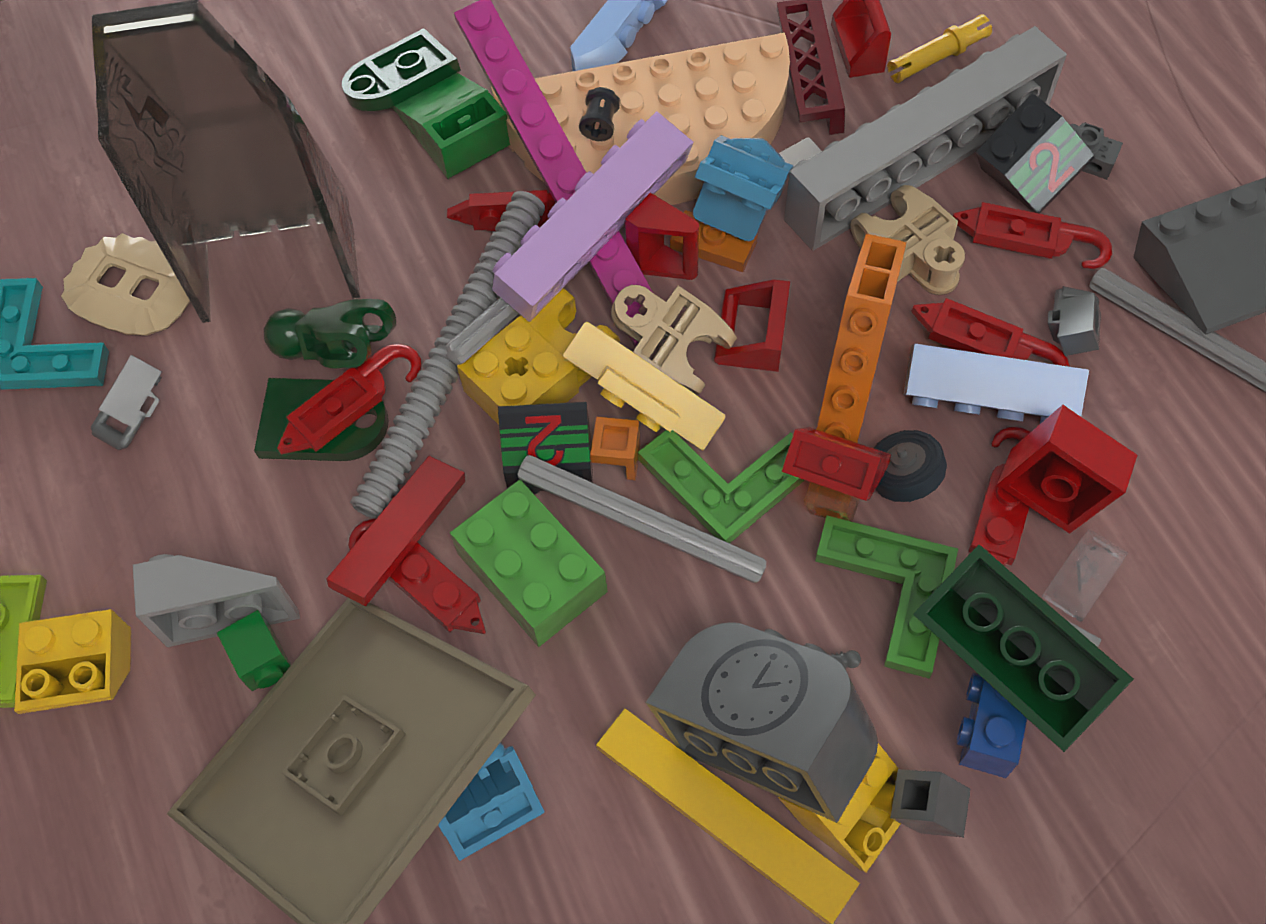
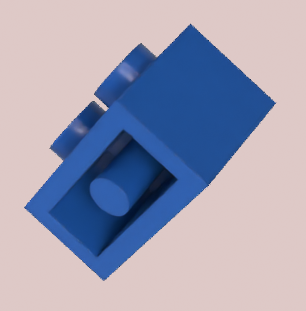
[956,673,1027,778]

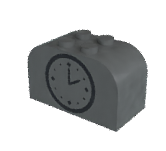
[645,623,878,823]

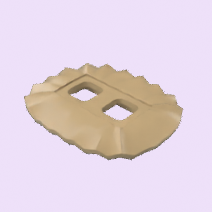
[61,233,197,336]

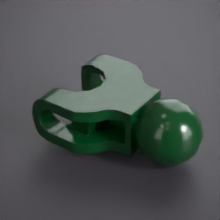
[264,299,396,368]

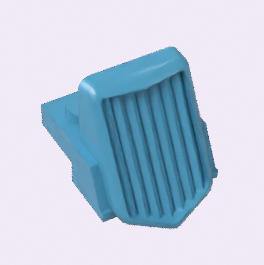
[693,135,794,241]
[438,742,545,861]

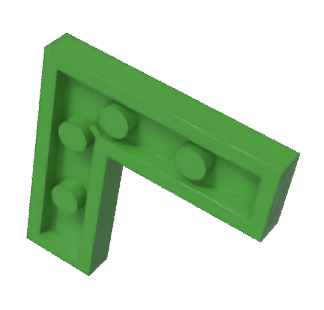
[638,430,805,543]
[815,515,958,679]

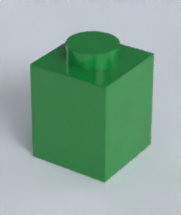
[216,610,291,691]

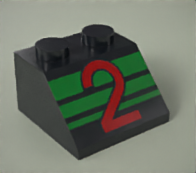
[976,93,1095,214]
[498,402,593,495]

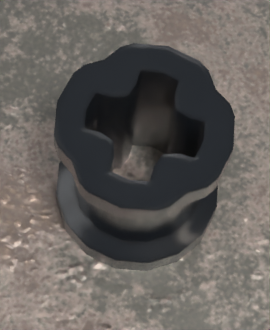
[579,87,620,141]

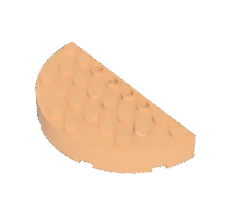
[491,33,790,205]

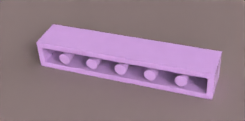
[492,111,693,322]

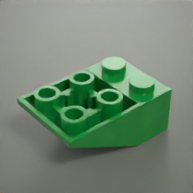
[392,73,510,179]

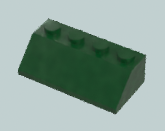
[913,544,1134,752]

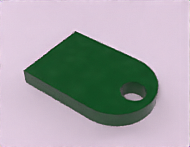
[342,28,461,111]
[254,378,389,461]

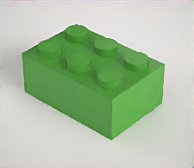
[450,480,608,647]

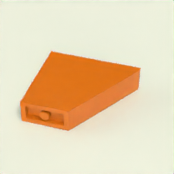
[817,233,907,443]

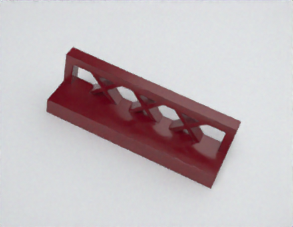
[777,0,845,135]

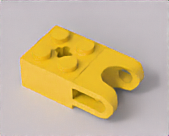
[457,288,620,425]

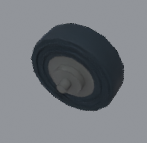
[874,430,947,502]

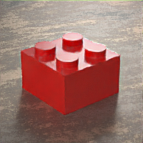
[997,405,1138,534]

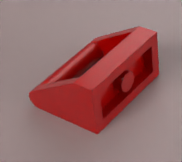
[831,0,891,78]
[625,192,699,280]
[714,279,790,372]
[782,427,891,501]

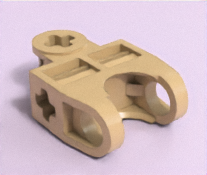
[850,185,965,295]
[611,285,737,395]

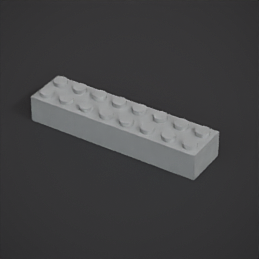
[784,26,1067,251]

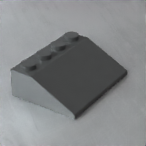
[1134,177,1266,335]

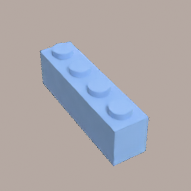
[903,344,1089,424]

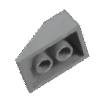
[133,554,300,647]

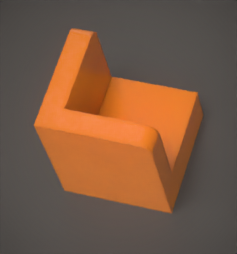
[590,416,641,480]

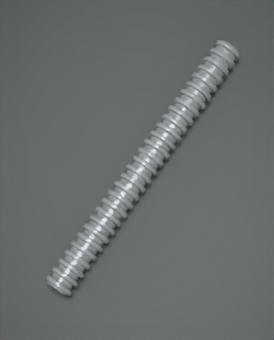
[350,191,545,518]

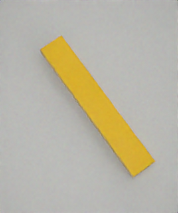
[596,709,860,924]

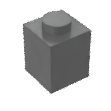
[890,769,971,838]

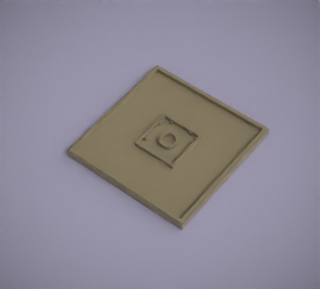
[167,598,536,924]

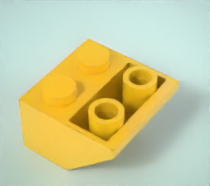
[14,609,131,714]
[778,743,901,873]

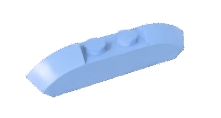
[570,0,668,71]

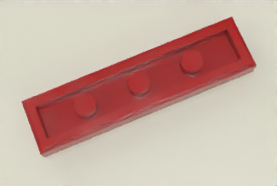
[326,456,465,607]

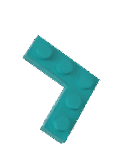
[0,278,109,390]

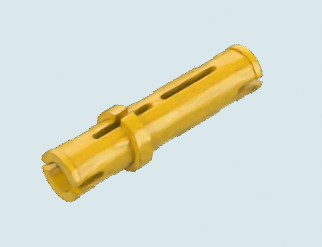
[887,14,992,83]

